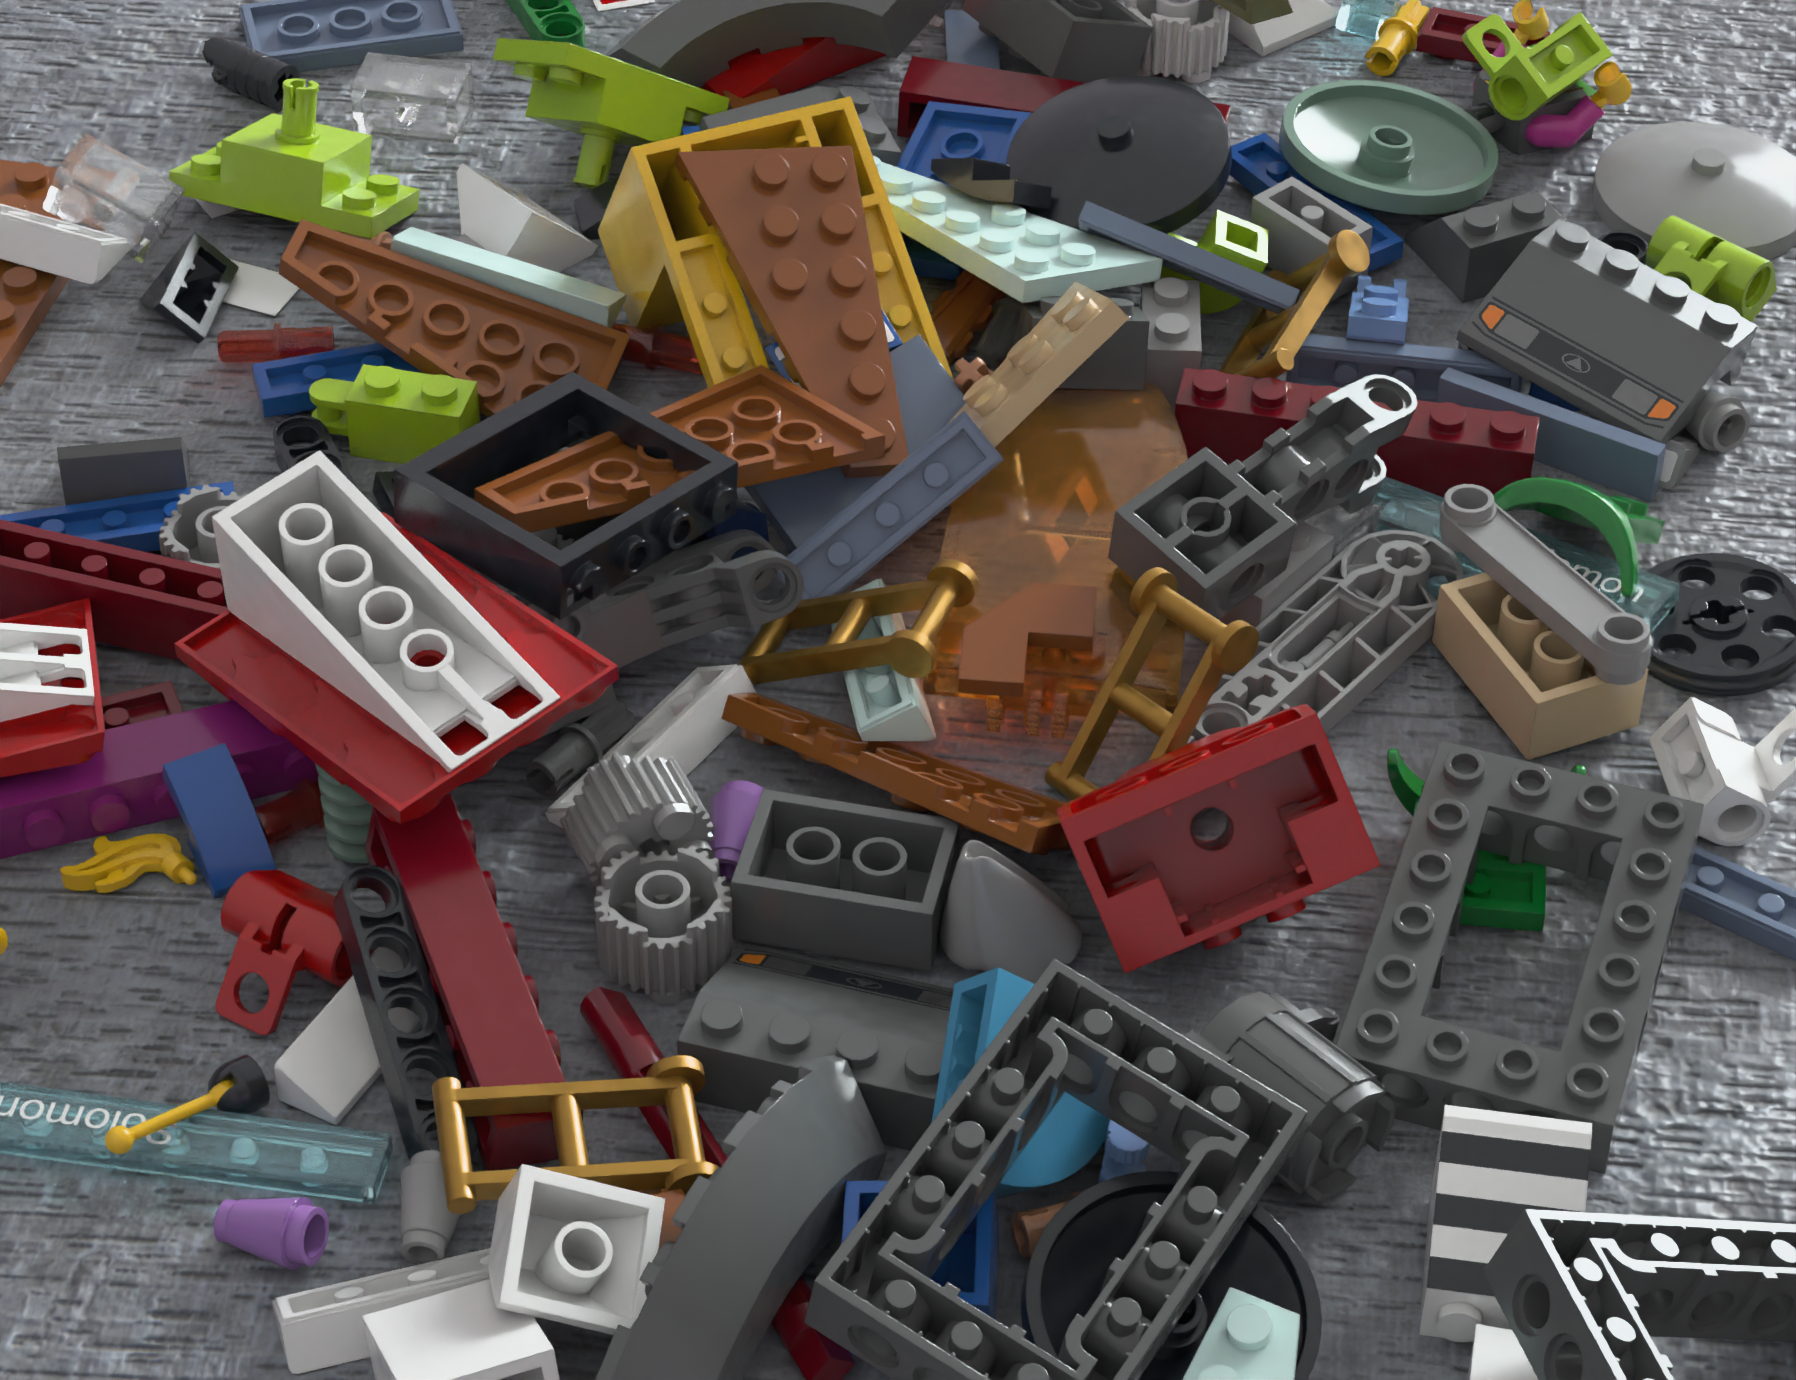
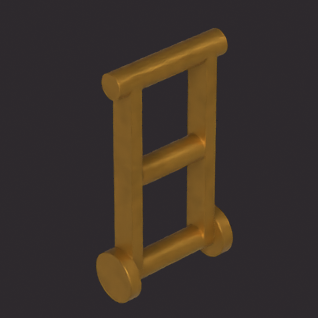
[1218,229,1370,378]
[738,559,979,687]
[1045,567,1259,801]
[432,1055,719,1214]

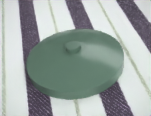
[1279,80,1499,215]

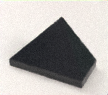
[140,232,239,344]

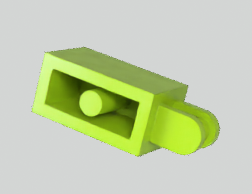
[309,364,480,464]

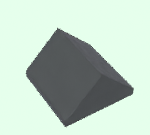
[57,437,190,505]

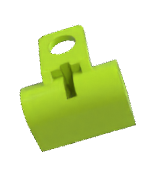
[1462,11,1613,121]
[1646,215,1777,322]

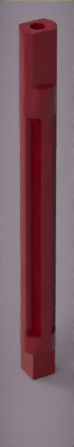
[580,986,856,1380]

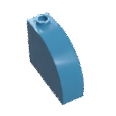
[931,967,1110,1199]

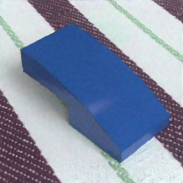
[162,743,277,899]

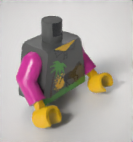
[1464,0,1632,155]

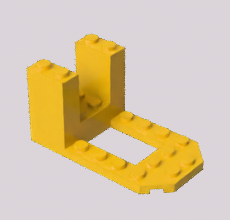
[598,96,954,388]

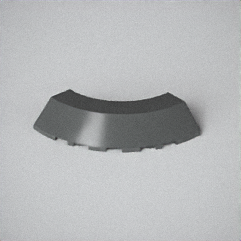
[606,0,948,88]
[596,1055,887,1380]

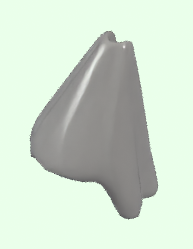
[939,840,1082,984]

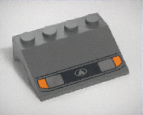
[1456,219,1758,444]
[677,943,954,1151]

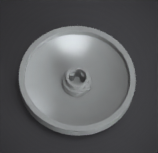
[1592,122,1796,260]

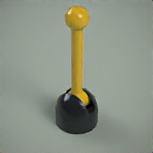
[105,1055,270,1155]

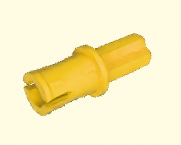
[1365,0,1429,76]

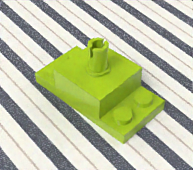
[493,38,730,189]
[168,78,420,239]

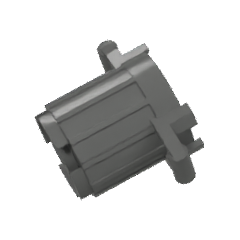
[1183,991,1396,1202]

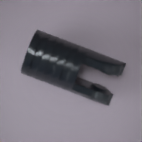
[202,37,300,111]

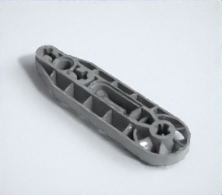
[1186,530,1463,820]

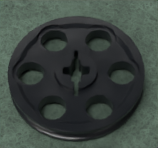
[1624,553,1796,697]

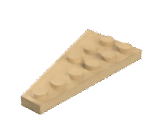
[948,281,1129,448]

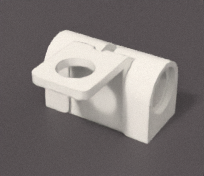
[1649,697,1796,847]

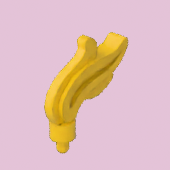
[60,833,197,893]

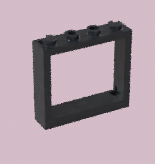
[394,372,738,620]

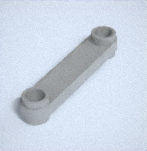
[1439,484,1652,685]

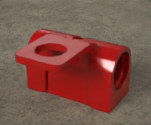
[215,870,378,1035]

